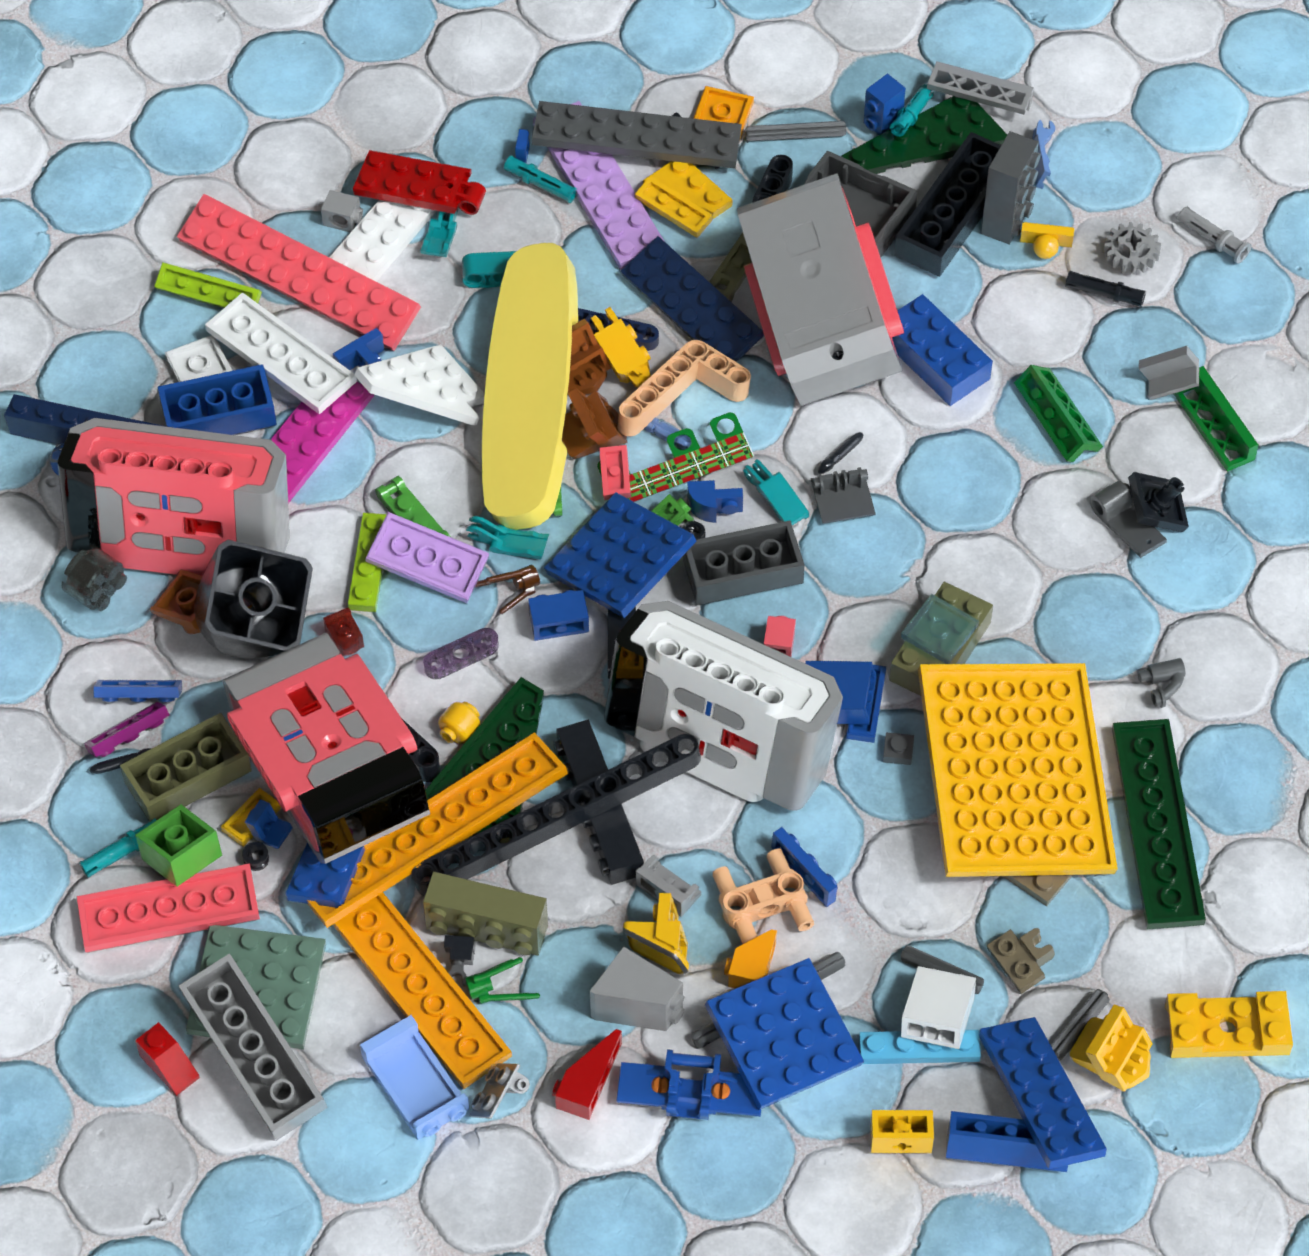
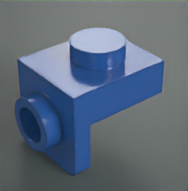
[245,799,293,849]

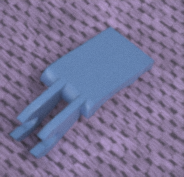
[1032,120,1055,189]

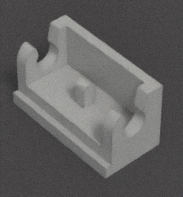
[636,855,701,917]

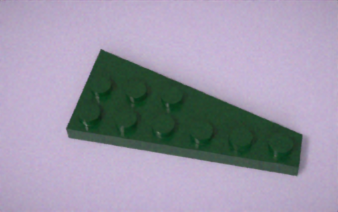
[841,89,1007,174]

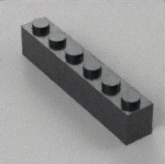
[553,719,644,885]

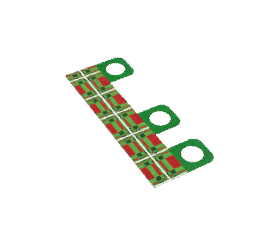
[597,412,755,502]

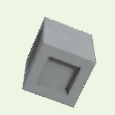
[321,190,363,232]

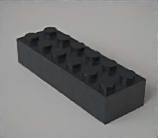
[894,132,1001,277]

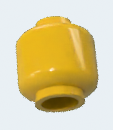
[438,702,480,744]

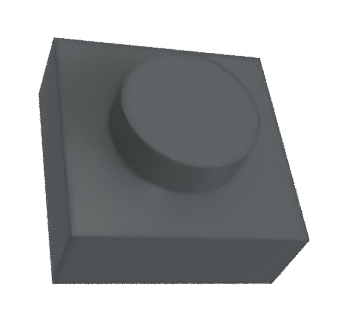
[883,732,914,765]

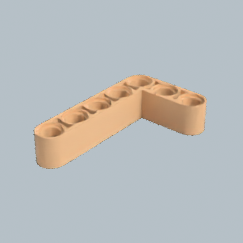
[617,340,751,436]

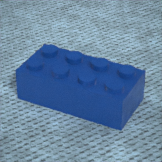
[892,294,993,406]
[158,364,277,435]

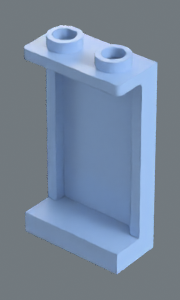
[360,1015,469,1140]

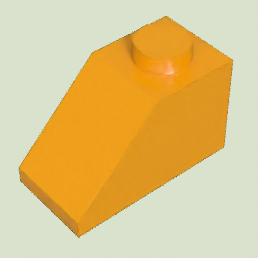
[724,929,777,989]

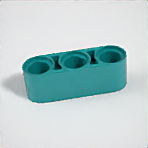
[462,251,516,288]

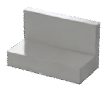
[1139,346,1199,400]

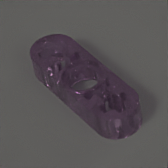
[423,628,499,679]

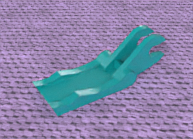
[420,208,458,257]
[743,459,810,525]
[466,516,549,560]

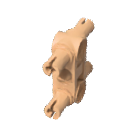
[712,848,814,944]

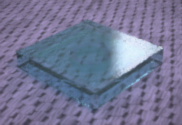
[901,594,979,664]

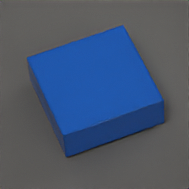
[515,129,530,163]

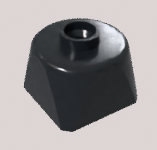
[194,540,313,659]

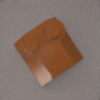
[149,570,203,634]

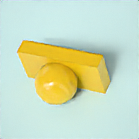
[1020,222,1074,259]

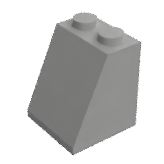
[590,947,685,1031]

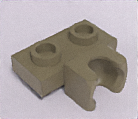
[987,928,1055,994]

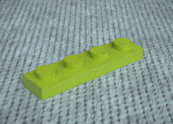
[154,262,262,308]
[348,513,387,612]

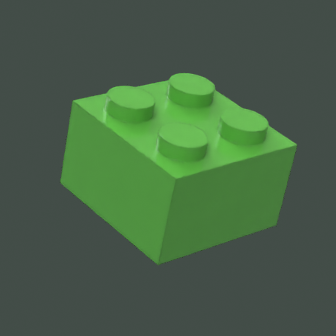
[135,804,223,887]

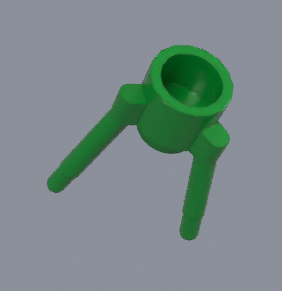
[465,957,540,1004]

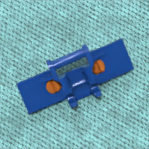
[617,1049,761,1120]

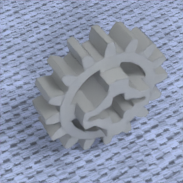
[1103,222,1161,274]

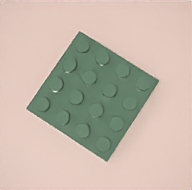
[186,925,326,1050]

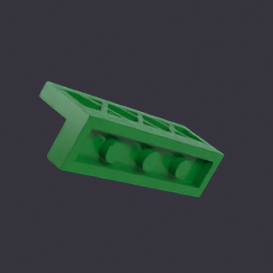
[1014,365,1103,462]
[1173,366,1259,472]

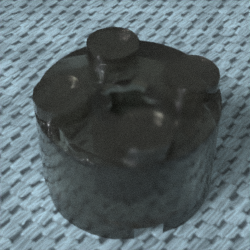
[61,545,127,611]

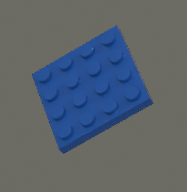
[544,492,696,618]
[704,958,864,1110]

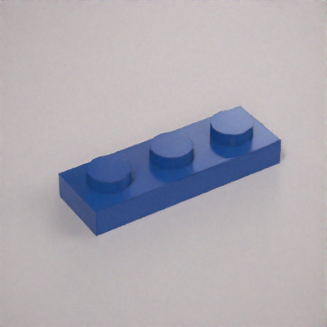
[94,680,182,702]
[771,827,838,907]

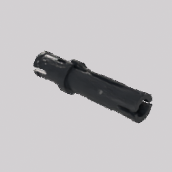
[1065,270,1146,307]

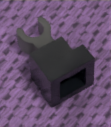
[444,935,476,987]

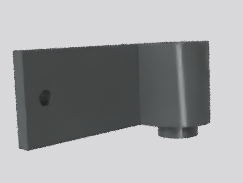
[1090,481,1167,558]

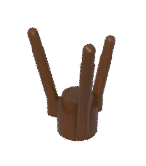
[475,564,540,614]

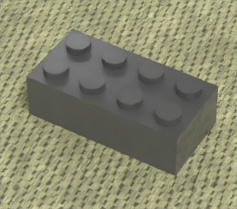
[981,131,1041,245]
[683,520,805,605]

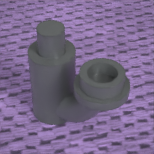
[1138,658,1186,708]

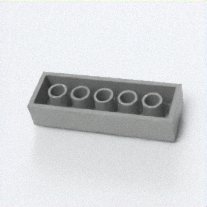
[179,953,328,1141]

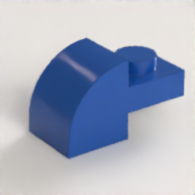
[687,480,743,523]

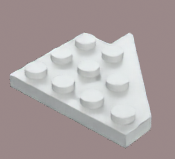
[355,344,485,426]

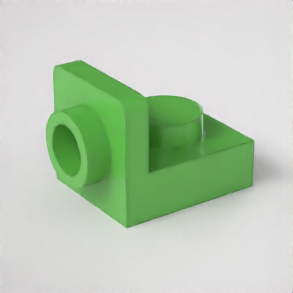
[651,494,694,526]

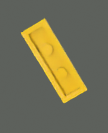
[635,176,713,238]

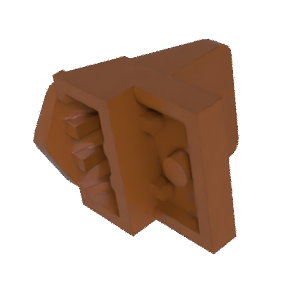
[568,319,611,395]
[562,388,628,459]

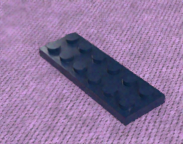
[620,236,764,362]

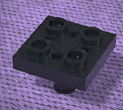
[1128,472,1189,532]

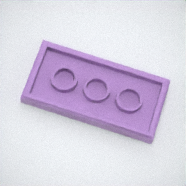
[366,512,489,603]

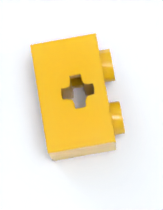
[870,1110,934,1153]

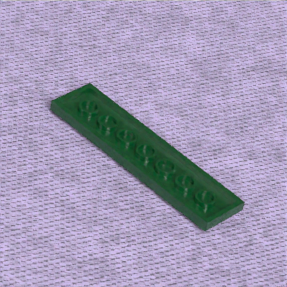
[1112,719,1206,929]

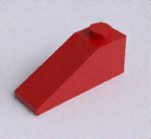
[552,1029,622,1120]

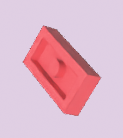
[600,445,631,501]

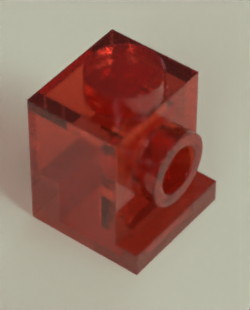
[323,607,364,656]

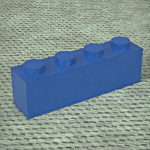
[946,1111,1068,1172]

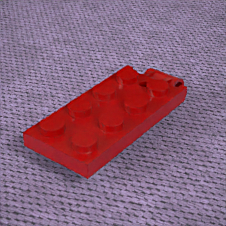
[353,150,486,215]

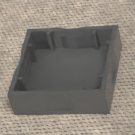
[804,151,917,258]

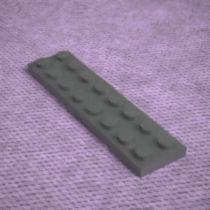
[532,101,742,169]

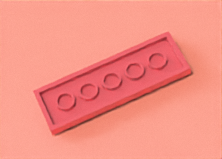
[77,863,260,952]

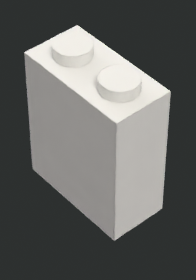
[901,966,976,1049]

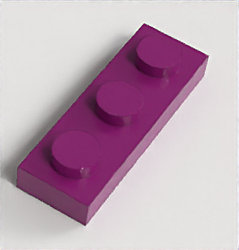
[84,702,170,757]

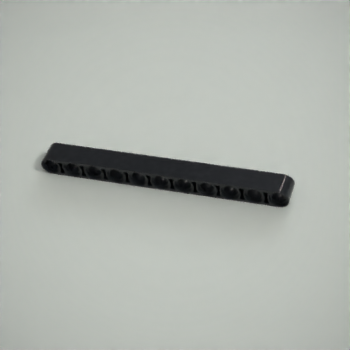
[412,734,701,896]

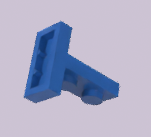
[333,328,390,400]

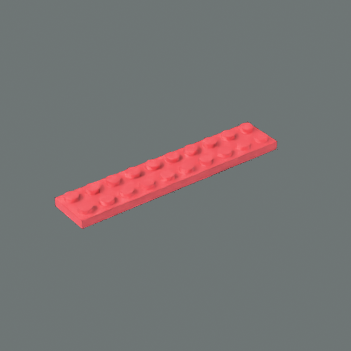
[177,194,421,351]

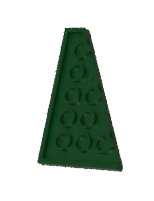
[422,677,544,859]

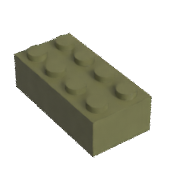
[889,581,993,696]
[120,713,252,822]
[423,872,548,956]

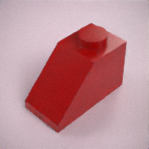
[135,1022,200,1096]

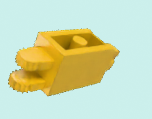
[590,307,651,389]

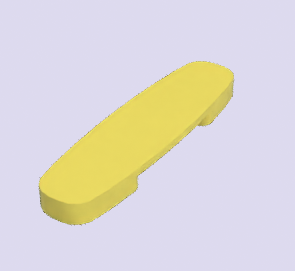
[482,243,578,530]

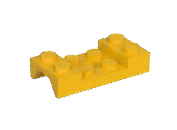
[1165,991,1293,1058]

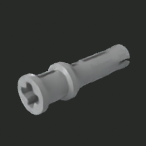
[1177,206,1252,264]

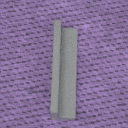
[927,61,1034,115]

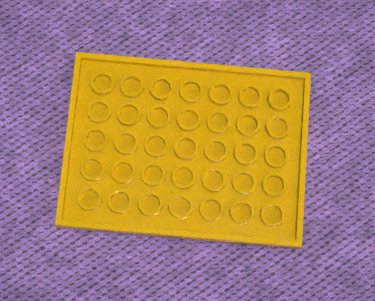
[918,663,1118,877]

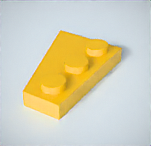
[643,161,733,219]

